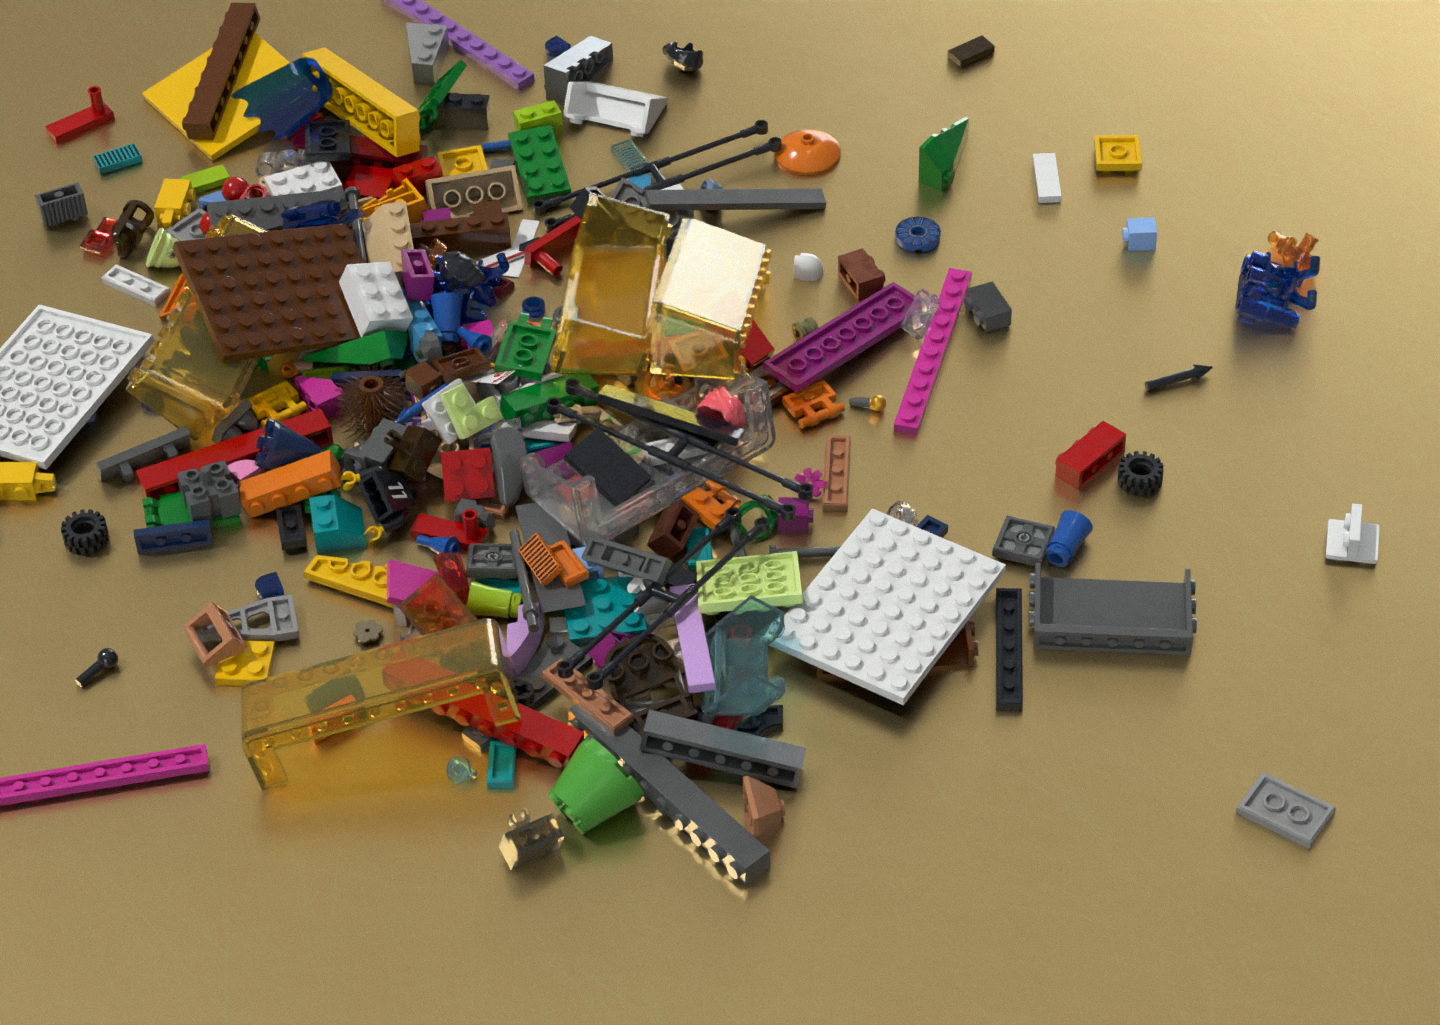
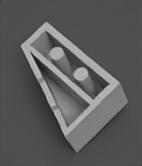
[406,22,449,85]

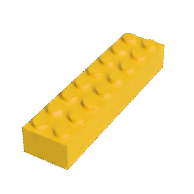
[302,47,421,157]

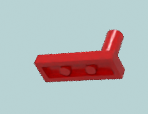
[45,86,115,144]
[524,215,583,277]
[410,509,489,551]

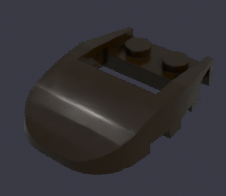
[604,634,698,737]

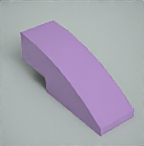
[506,602,545,677]

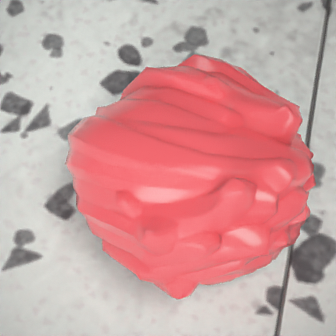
[697,386,745,428]

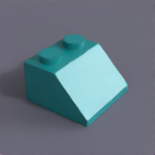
[309,494,367,554]

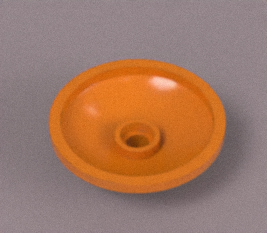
[774,129,841,176]

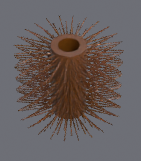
[335,362,410,444]

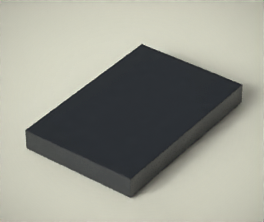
[305,120,351,162]
[563,427,652,508]

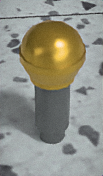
[849,395,886,412]

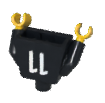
[340,466,416,544]

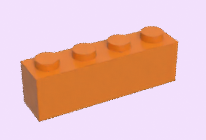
[239,450,342,518]

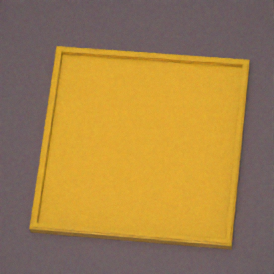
[142,33,319,161]

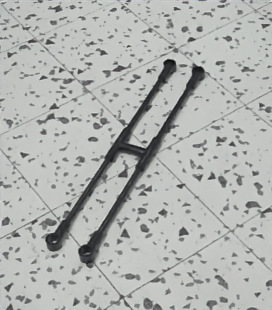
[532,120,782,233]
[547,378,813,521]
[557,507,770,690]

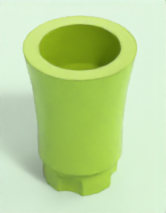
[467,581,523,619]

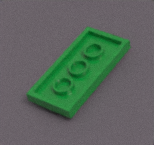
[508,125,571,203]

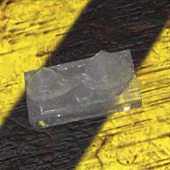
[900,289,941,340]

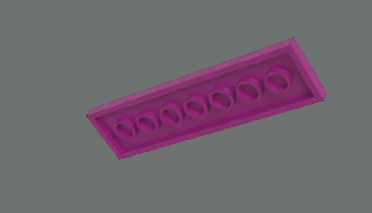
[763,282,928,393]

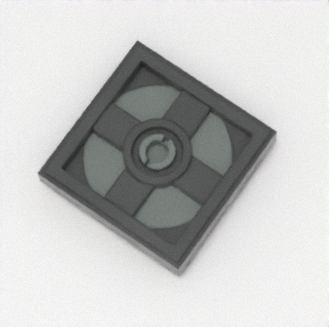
[992,515,1055,567]
[466,543,517,580]

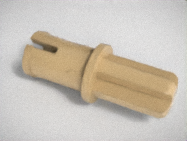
[553,404,601,424]

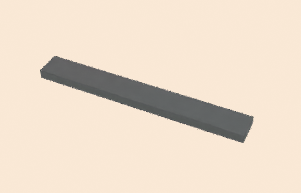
[645,188,827,211]

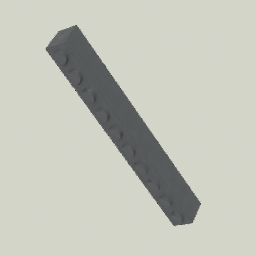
[568,704,770,886]

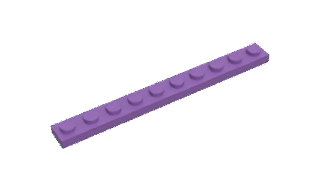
[383,0,535,90]

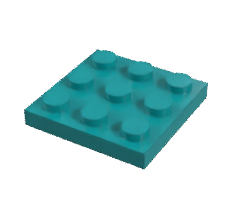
[564,576,647,646]

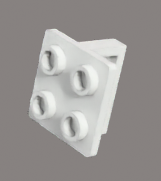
[421,378,476,445]
[1326,503,1380,564]

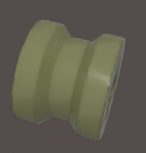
[792,317,818,341]

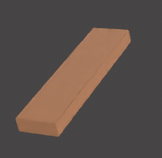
[823,435,851,512]
[542,658,634,735]

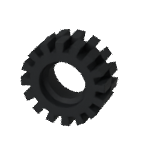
[1118,451,1164,496]
[61,509,109,555]

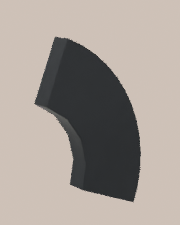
[734,705,783,737]

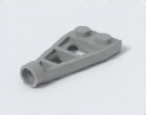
[196,594,299,643]

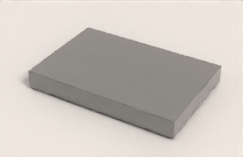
[1236,772,1336,849]

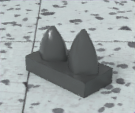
[211,399,259,444]

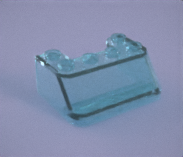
[701,595,786,716]

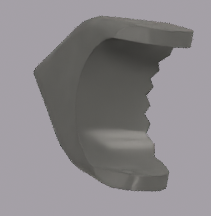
[490,427,529,506]

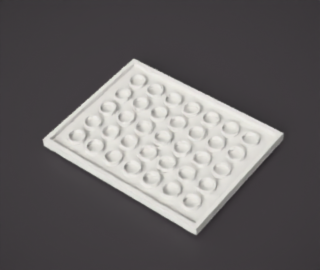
[0,304,155,469]
[766,508,1006,705]

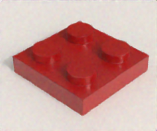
[440,448,495,502]

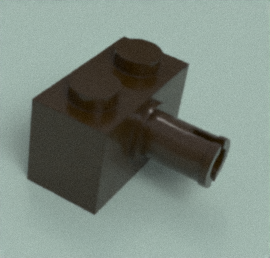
[384,425,442,483]

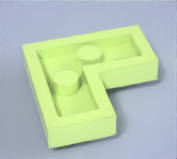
[440,384,503,440]

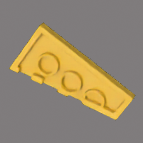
[304,555,394,608]

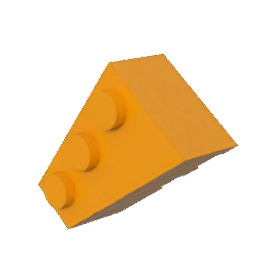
[359,178,427,229]

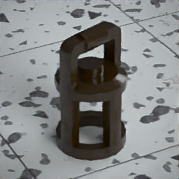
[112,200,154,257]

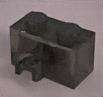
[498,808,565,870]

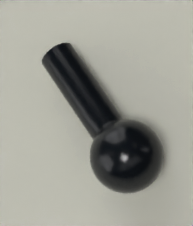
[75,648,118,687]

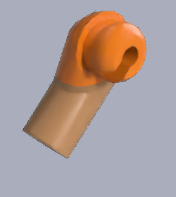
[280,360,315,378]

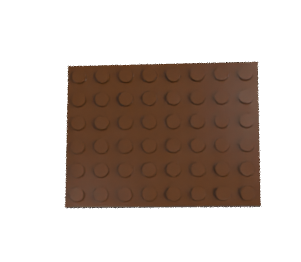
[172,223,364,362]

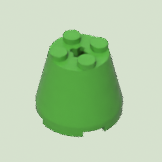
[547,737,645,835]

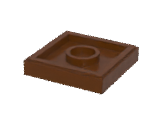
[432,347,491,384]

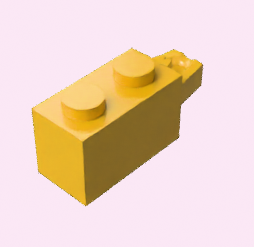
[154,178,196,231]
[0,462,56,500]

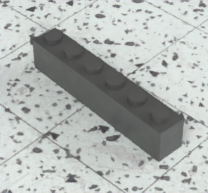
[639,710,806,789]

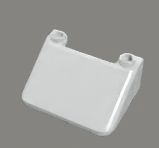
[563,81,668,137]

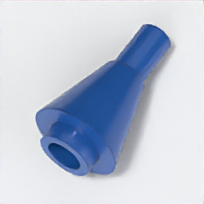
[458,327,492,356]
[416,535,460,561]

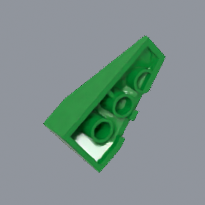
[918,117,969,192]
[303,330,408,368]

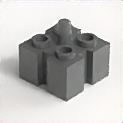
[177,460,242,522]

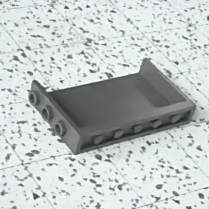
[1029,563,1197,655]

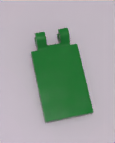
[417,60,467,133]
[494,312,557,381]
[142,492,241,529]

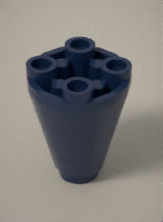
[255,418,326,469]

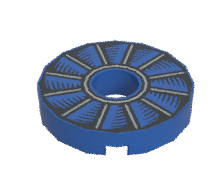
[895,216,941,252]

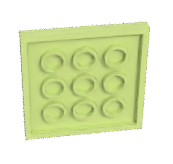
[696,551,803,615]

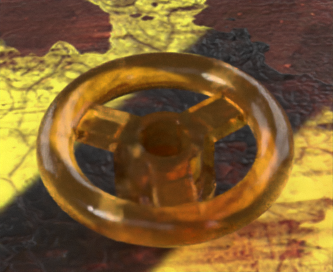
[642,363,690,403]

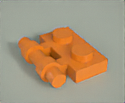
[782,380,845,428]
[681,480,742,530]

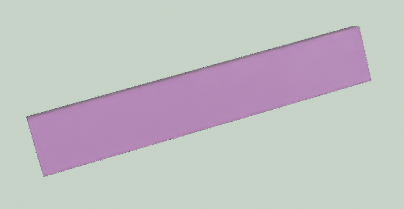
[669,584,716,693]

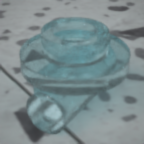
[447,756,477,783]

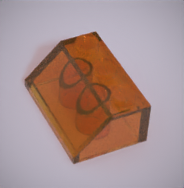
[398,573,491,659]

